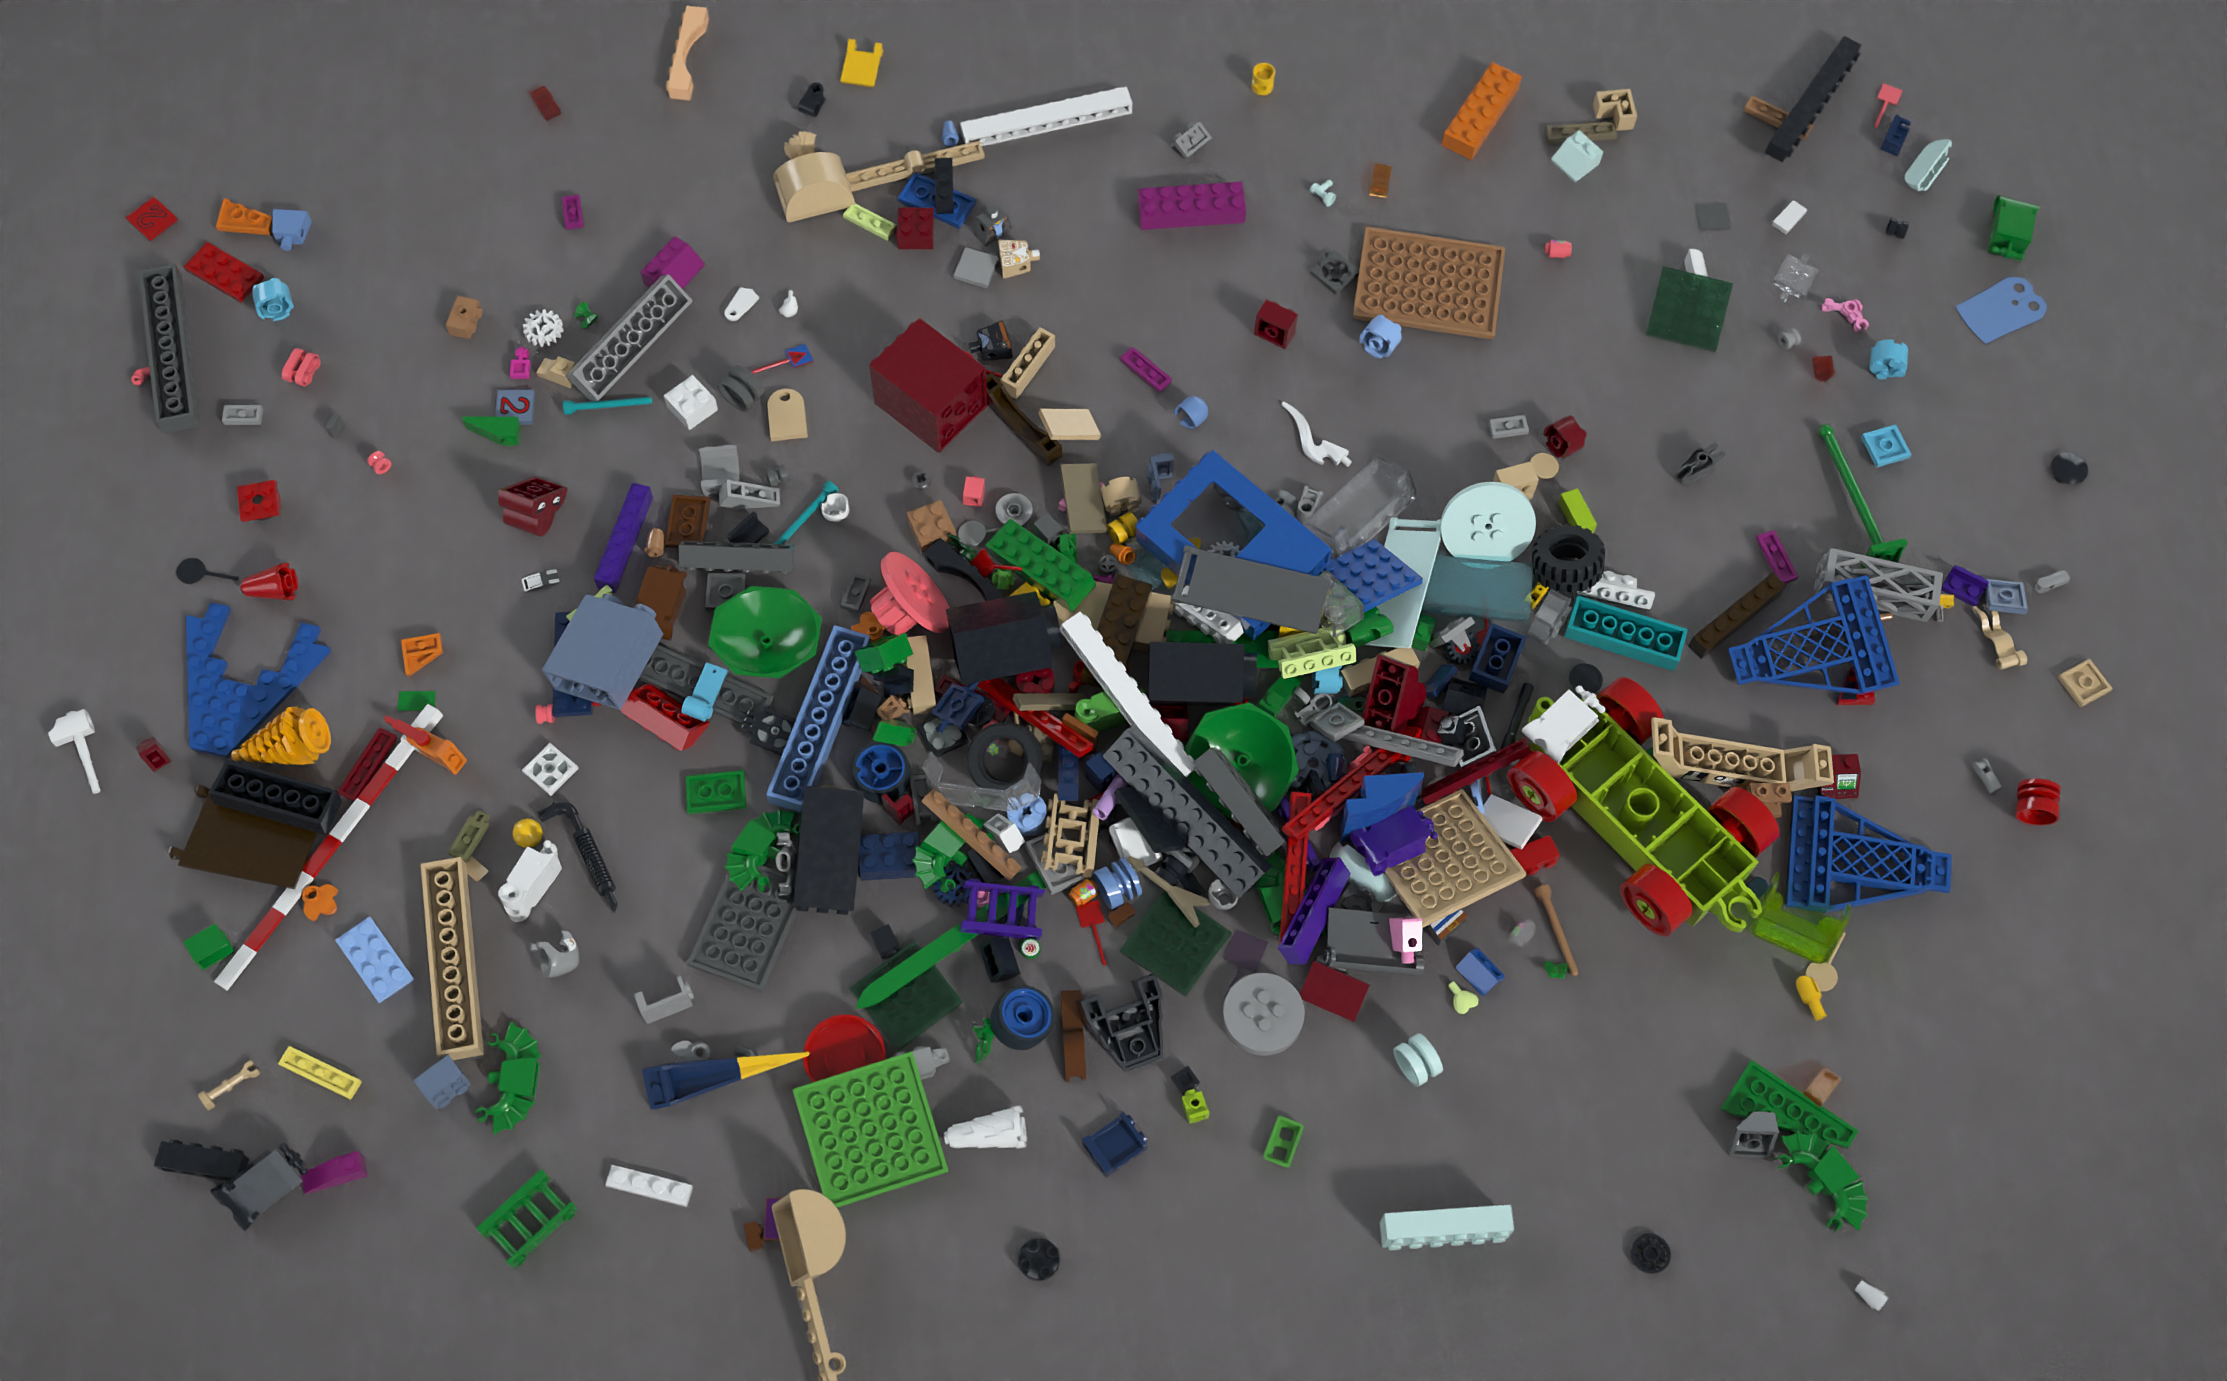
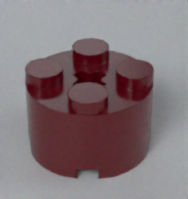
[1544,415,1587,459]
[1016,668,1055,694]

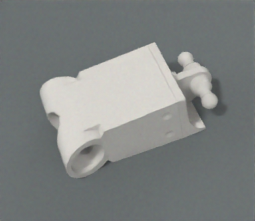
[1521,686,1605,764]
[498,840,562,922]

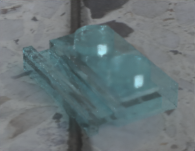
[1127,550,1166,592]

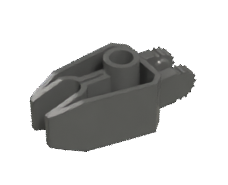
[1676,442,1726,484]

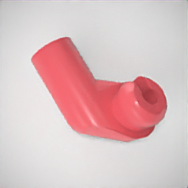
[131,367,151,385]

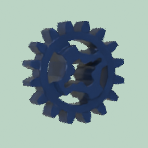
[933,864,975,907]

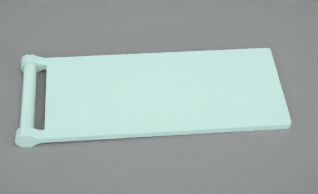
[1365,517,1442,648]

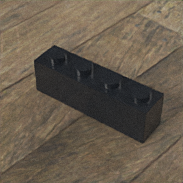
[154,1139,249,1181]

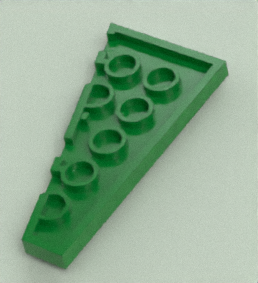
[1719,1060,1859,1149]

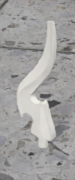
[1281,401,1352,467]

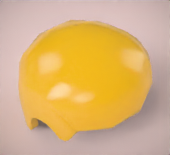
[512,818,543,848]

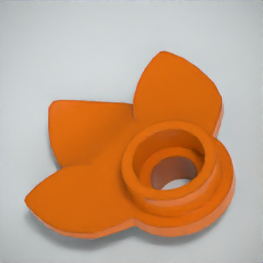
[851,611,885,642]
[302,884,339,921]

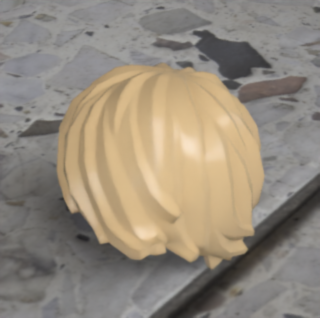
[784,131,816,159]

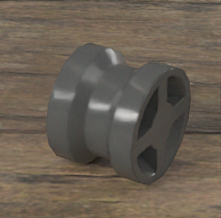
[1098,555,1117,576]

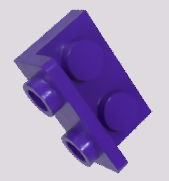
[1941,565,1989,606]

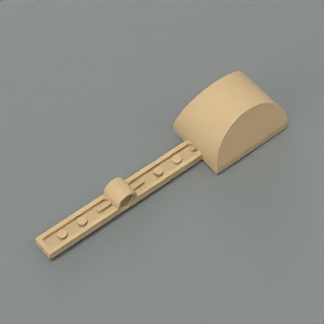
[773,141,984,222]
[772,1190,846,1381]

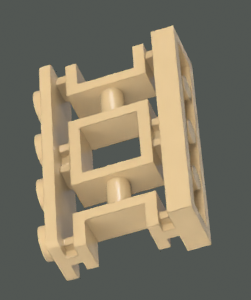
[1041,793,1099,878]

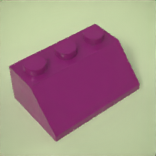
[641,235,705,289]

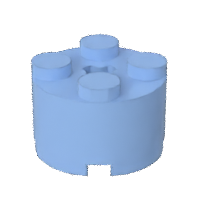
[1359,315,1402,358]
[1007,791,1047,837]

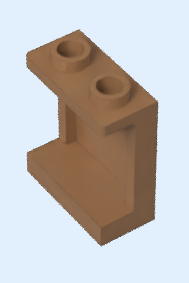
[1746,783,1792,818]

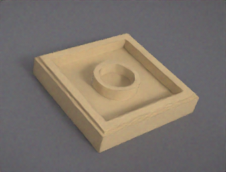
[2057,658,2113,708]

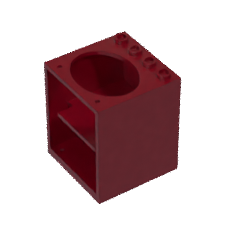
[869,318,988,453]

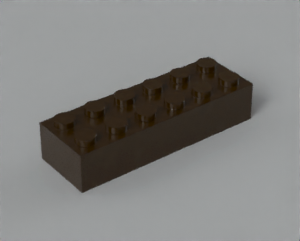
[1081,574,1153,689]

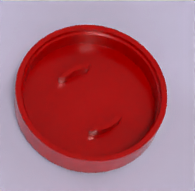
[803,1014,886,1083]

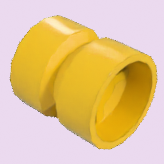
[1251,63,1275,96]
[1107,511,1138,545]

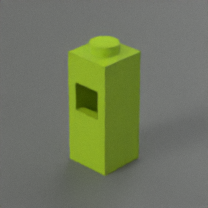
[1558,488,1597,533]

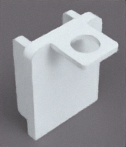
[1109,817,1163,869]

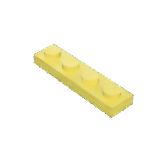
[278,1046,362,1100]

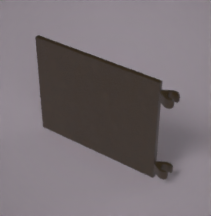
[167,782,317,889]

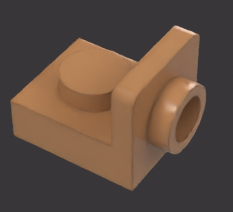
[876,695,910,721]

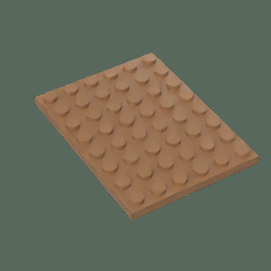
[1352,227,1505,340]

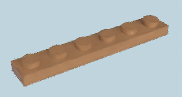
[921,788,1022,881]

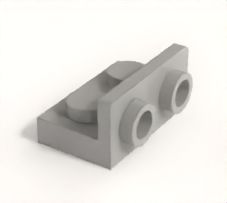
[1170,121,1212,159]

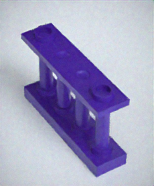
[959,879,1045,940]

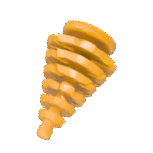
[231,706,331,765]

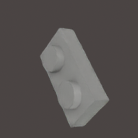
[222,405,263,425]
[1488,415,1529,439]

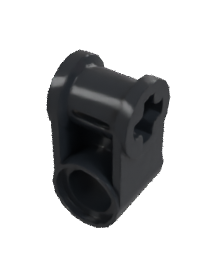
[798,82,826,117]

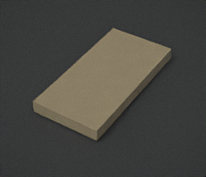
[1060,463,1107,534]

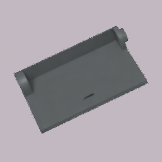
[1323,908,1424,976]

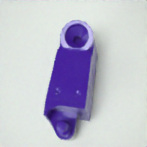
[1349,805,1438,876]

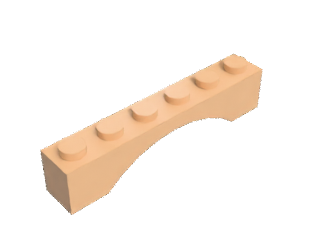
[666,6,709,100]

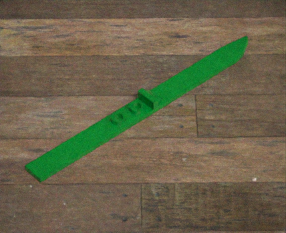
[856,870,1047,1009]

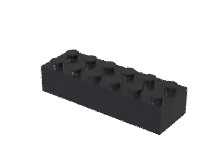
[209,760,342,835]

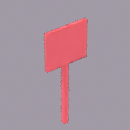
[1875,83,1903,128]

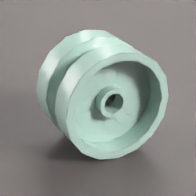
[1393,1033,1443,1087]

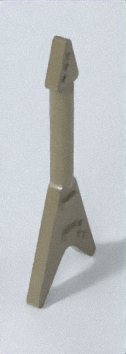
[1127,856,1211,928]

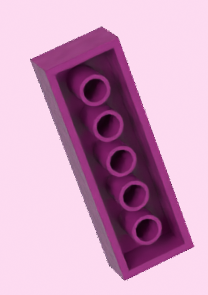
[1137,181,1246,230]

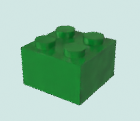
[854,633,914,674]

